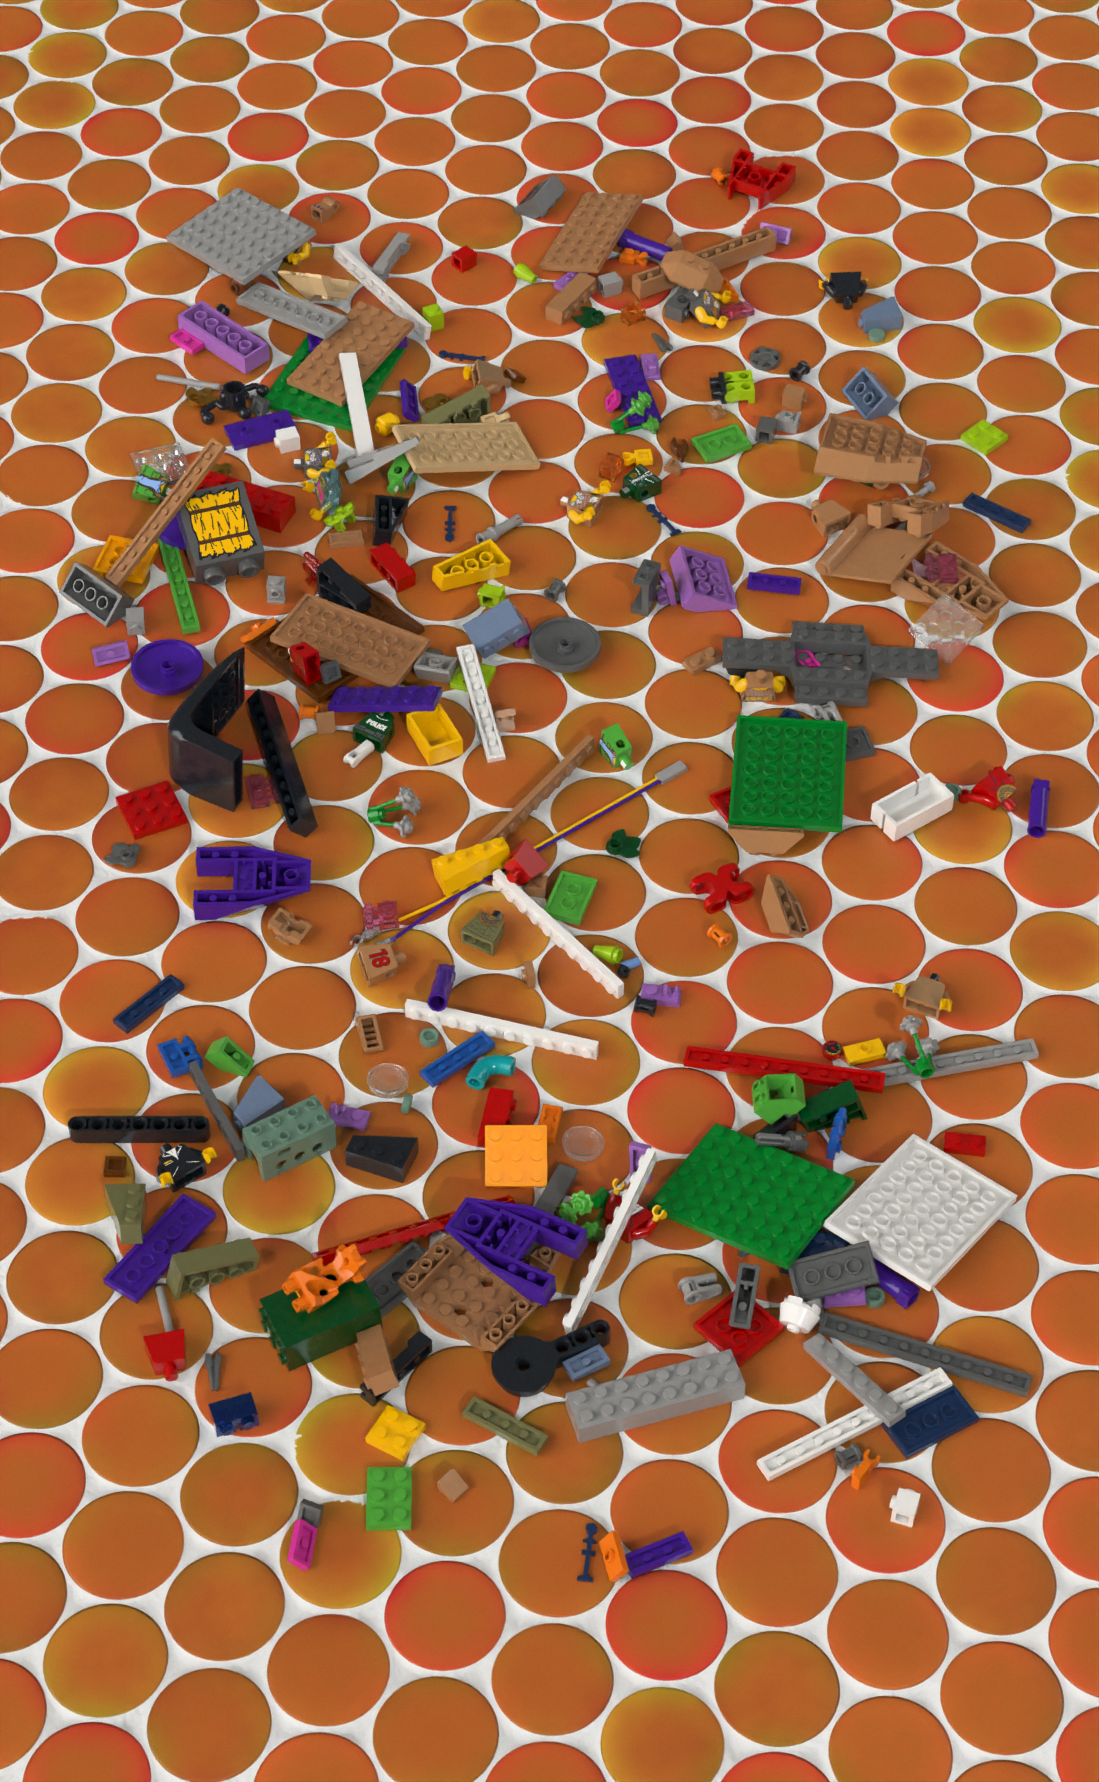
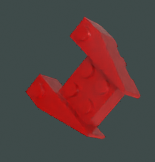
[728,149,796,210]

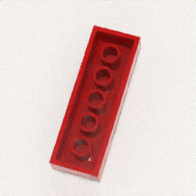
[195,471,296,533]

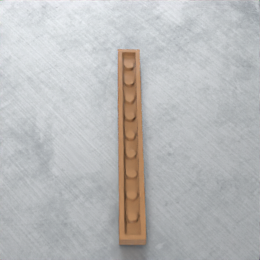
[104,438,226,588]
[478,734,595,844]

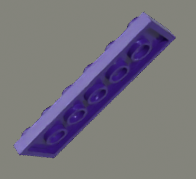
[604,355,661,428]
[328,685,443,712]
[103,1194,216,1304]

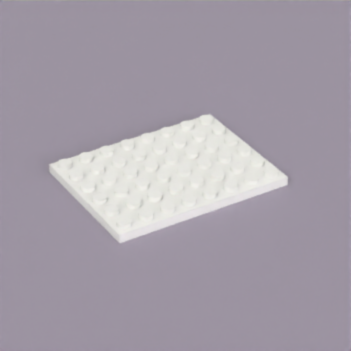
[823,1134,1017,1292]

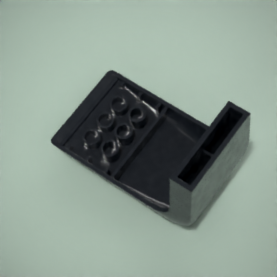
[168,647,245,812]

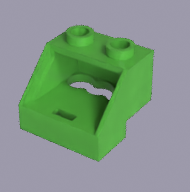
[752,1073,806,1125]

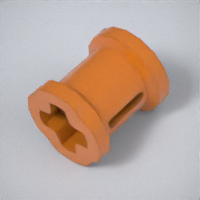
[711,167,730,187]
[299,704,320,721]
[707,923,732,948]

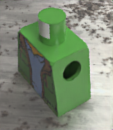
[387,453,418,495]
[131,464,172,504]
[598,723,634,770]

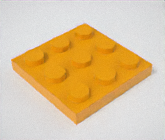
[93,535,160,584]
[485,1125,547,1188]

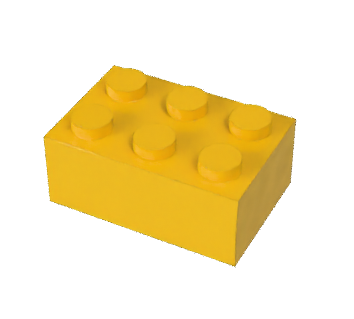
[406,703,463,766]

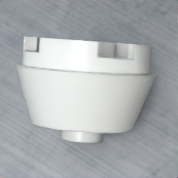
[780,1295,821,1334]

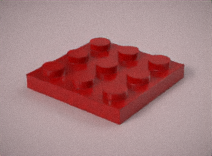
[115,780,188,840]
[693,1290,785,1368]

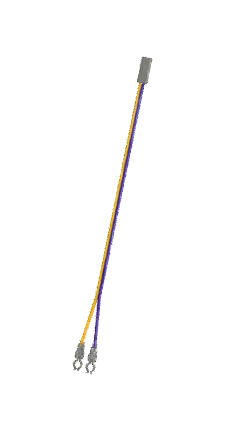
[350,760,687,949]

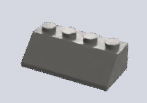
[59,562,135,627]

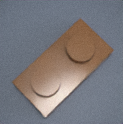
[682,646,722,676]

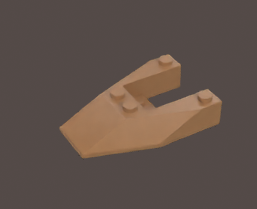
[891,541,1009,620]

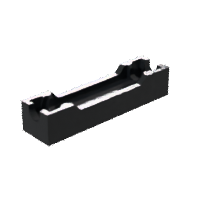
[360,1330,432,1407]

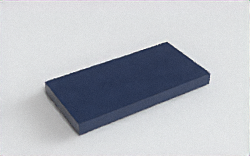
[882,1385,979,1459]

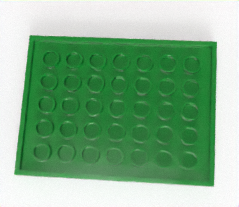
[263,335,405,432]
[728,715,847,833]
[647,1123,855,1270]

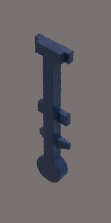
[439,350,486,361]
[647,504,681,537]
[444,506,456,542]
[577,1523,597,1583]

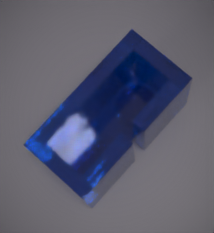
[209,1392,259,1437]

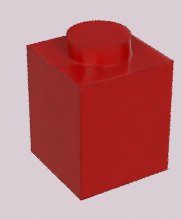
[452,245,477,273]

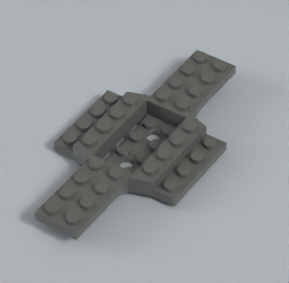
[722,621,939,707]

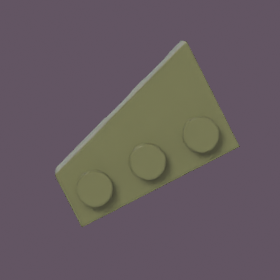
[104,1183,147,1244]

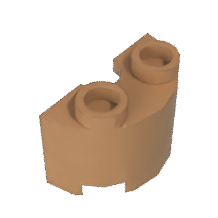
[267,907,312,946]

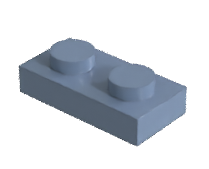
[562,1344,610,1383]

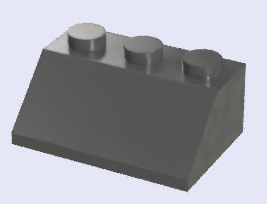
[513,174,566,219]

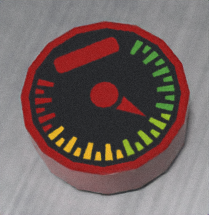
[822,1040,842,1060]

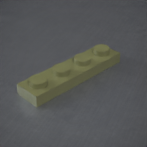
[462,1396,549,1456]

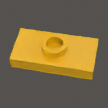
[842,1038,887,1066]

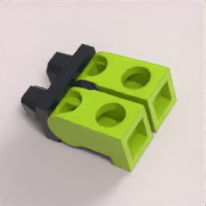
[710,370,755,404]

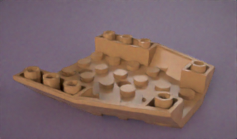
[814,413,927,484]
[397,1234,560,1351]

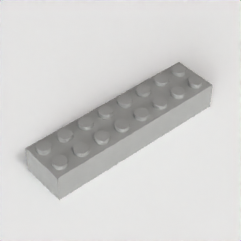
[565,1349,746,1443]

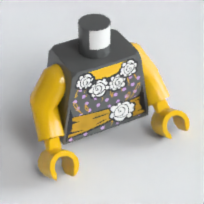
[687,288,731,329]
[294,431,337,481]

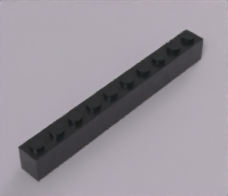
[247,689,318,838]

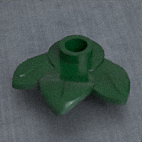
[573,306,605,328]
[606,829,641,858]

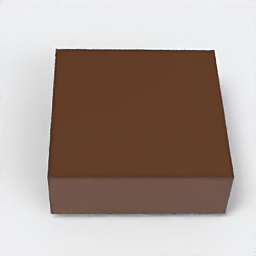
[504,367,527,383]
[103,1156,127,1178]

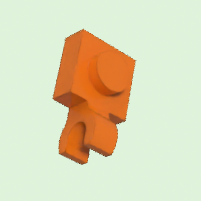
[619,248,648,266]
[850,1449,880,1490]

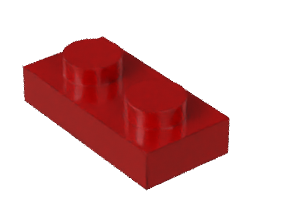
[944,1131,986,1157]

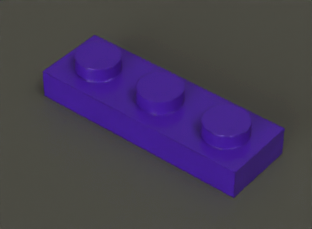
[400,379,420,423]
[747,572,802,595]
[625,1531,693,1578]

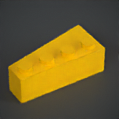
[432,538,511,591]
[431,836,510,899]

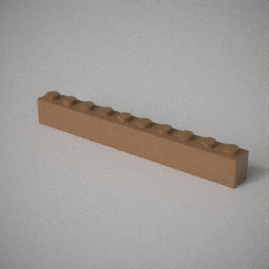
[632,226,777,299]

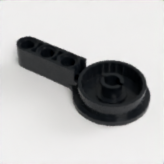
[491,1319,610,1397]

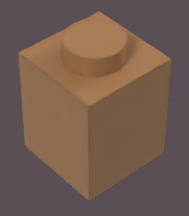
[781,384,808,411]

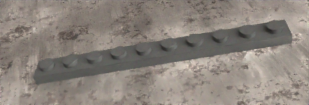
[818,1312,1033,1397]

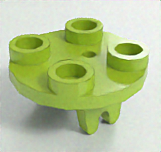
[323,502,357,532]

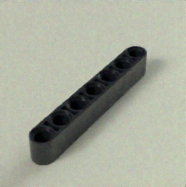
[68,1116,211,1143]

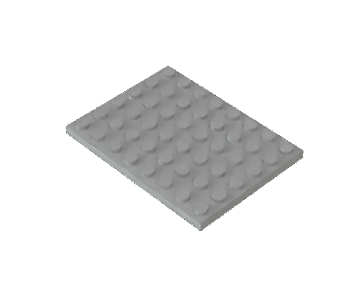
[166,187,317,285]

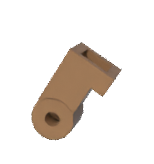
[311,196,340,224]

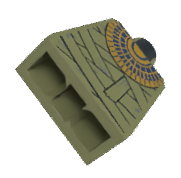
[461,910,504,956]

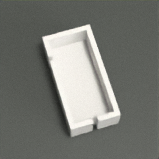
[870,772,954,842]

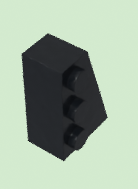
[373,495,410,546]
[316,558,371,614]
[345,1135,419,1183]

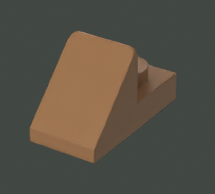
[493,708,516,732]

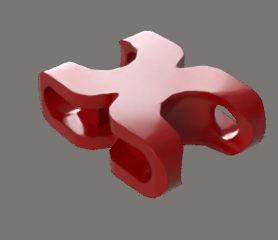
[689,863,755,914]

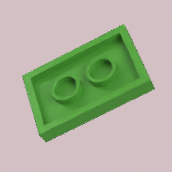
[691,424,752,463]
[544,870,598,926]
[366,1467,412,1531]

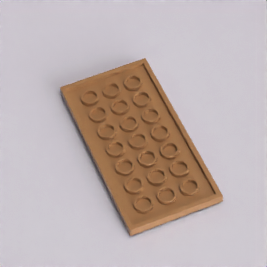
[539,192,643,273]
[286,301,414,407]
[270,592,431,687]

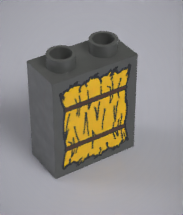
[176,481,265,585]

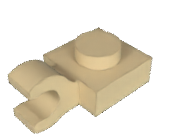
[480,412,511,423]

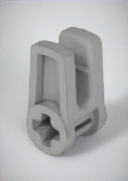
[814,701,843,721]
[678,1273,722,1305]

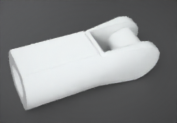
[343,740,375,768]

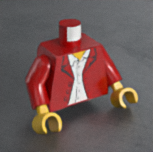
[604,1178,667,1243]

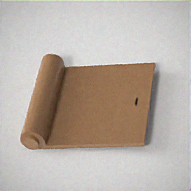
[815,514,932,584]

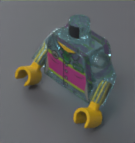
[301,468,342,521]

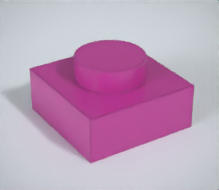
[605,389,621,413]

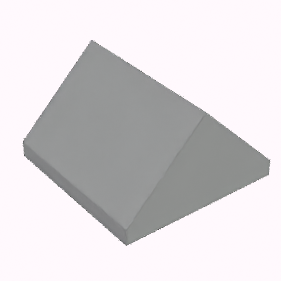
[414,652,458,684]

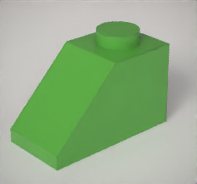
[205,1036,255,1077]

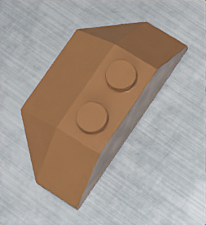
[660,250,724,293]
[728,824,804,856]
[761,874,810,938]

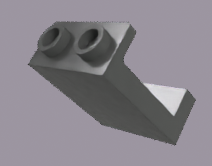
[631,559,661,617]

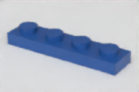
[420,1031,495,1088]

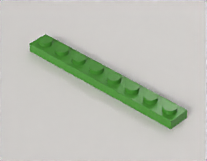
[157,538,200,634]

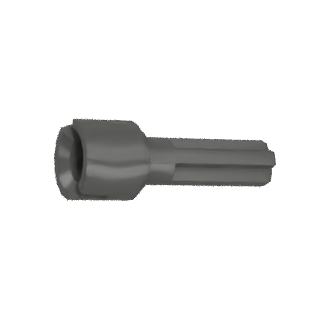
[754,1131,809,1152]

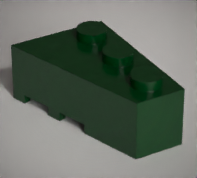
[798,1080,868,1133]

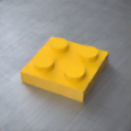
[365,1405,426,1461]

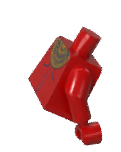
[958,766,1017,813]

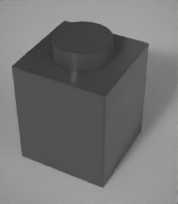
[755,416,778,445]

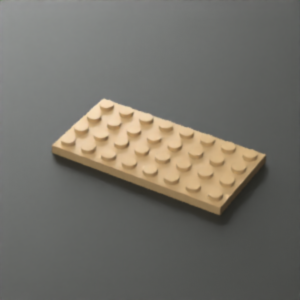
[392,422,540,474]

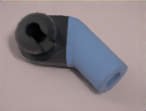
[617,957,641,979]

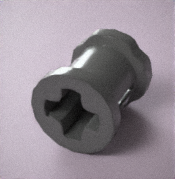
[544,578,566,602]
[834,1443,863,1470]

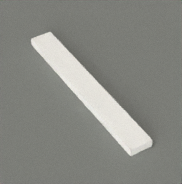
[339,352,374,457]
[456,644,506,763]

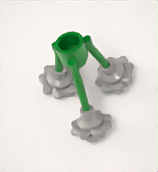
[367,786,421,838]
[885,1015,940,1078]

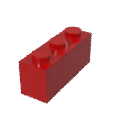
[369,542,416,593]
[478,1087,517,1148]

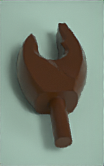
[671,437,689,463]

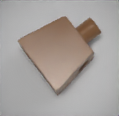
[811,499,851,538]

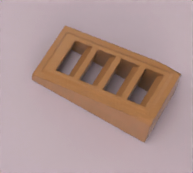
[355,1014,384,1054]

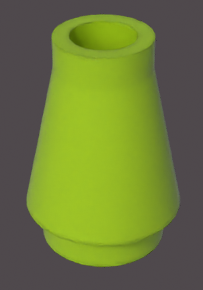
[513,263,538,284]
[592,945,623,965]

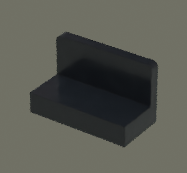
[753,1114,797,1147]

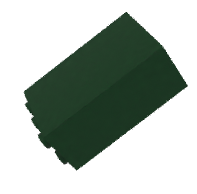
[258,1275,383,1371]

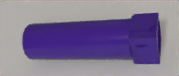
[619,229,673,261]
[1027,779,1050,838]
[427,964,456,1012]
[873,1257,920,1310]

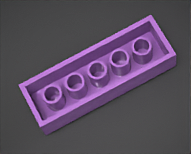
[178,300,270,375]

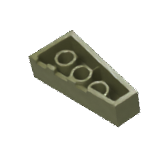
[421,385,491,424]
[166,1237,260,1301]

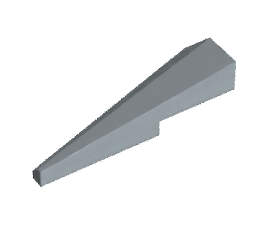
[345,436,420,484]

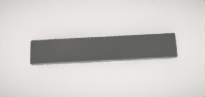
[189,1060,245,1162]
[523,1163,578,1260]

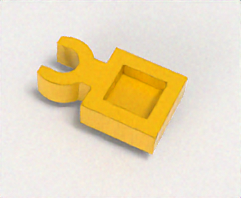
[622,449,653,466]

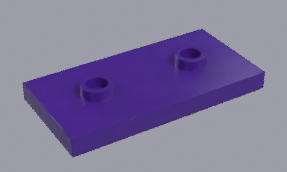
[224,410,298,451]

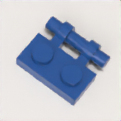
[157,1036,204,1078]
[826,1107,847,1160]

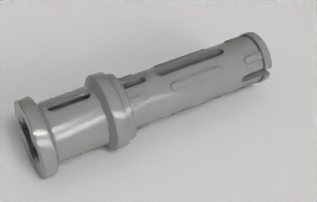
[476,514,523,544]

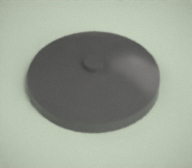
[529,617,601,673]

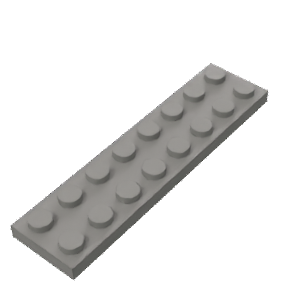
[236,282,348,340]

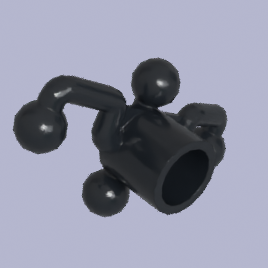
[200,381,269,425]

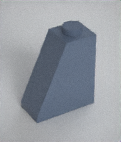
[858,296,903,334]
[233,1075,285,1133]

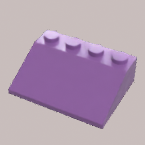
[670,545,738,612]

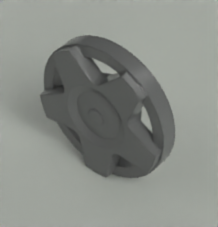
[750,346,781,371]

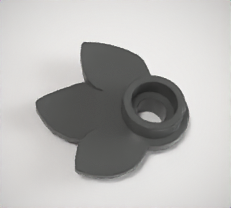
[103,843,141,868]

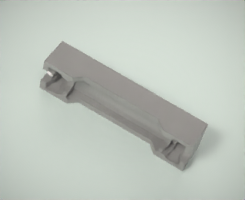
[372,232,410,283]

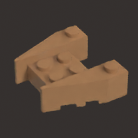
[868,494,949,538]

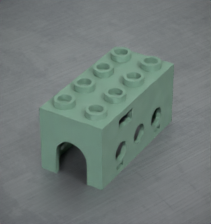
[242,1095,336,1182]

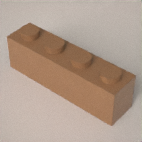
[545,272,597,325]
[355,1324,399,1396]

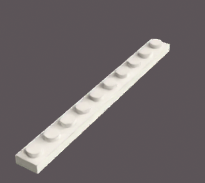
[333,243,432,340]
[492,869,624,999]
[405,999,599,1060]
[562,1148,657,1334]
[757,1367,953,1482]

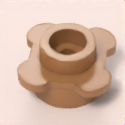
[707,404,727,420]

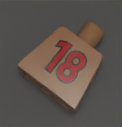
[357,943,406,987]

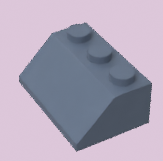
[841,366,899,420]
[462,598,530,659]

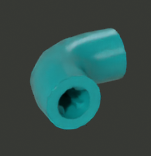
[465,1055,516,1090]

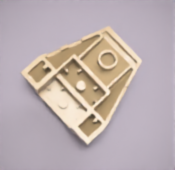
[278,270,358,302]

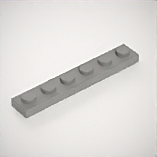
[803,1333,906,1427]

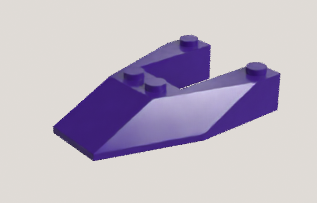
[193,846,311,920]
[444,1197,588,1307]

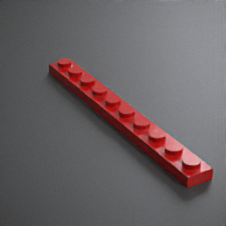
[683,1046,886,1094]
[311,1195,515,1267]

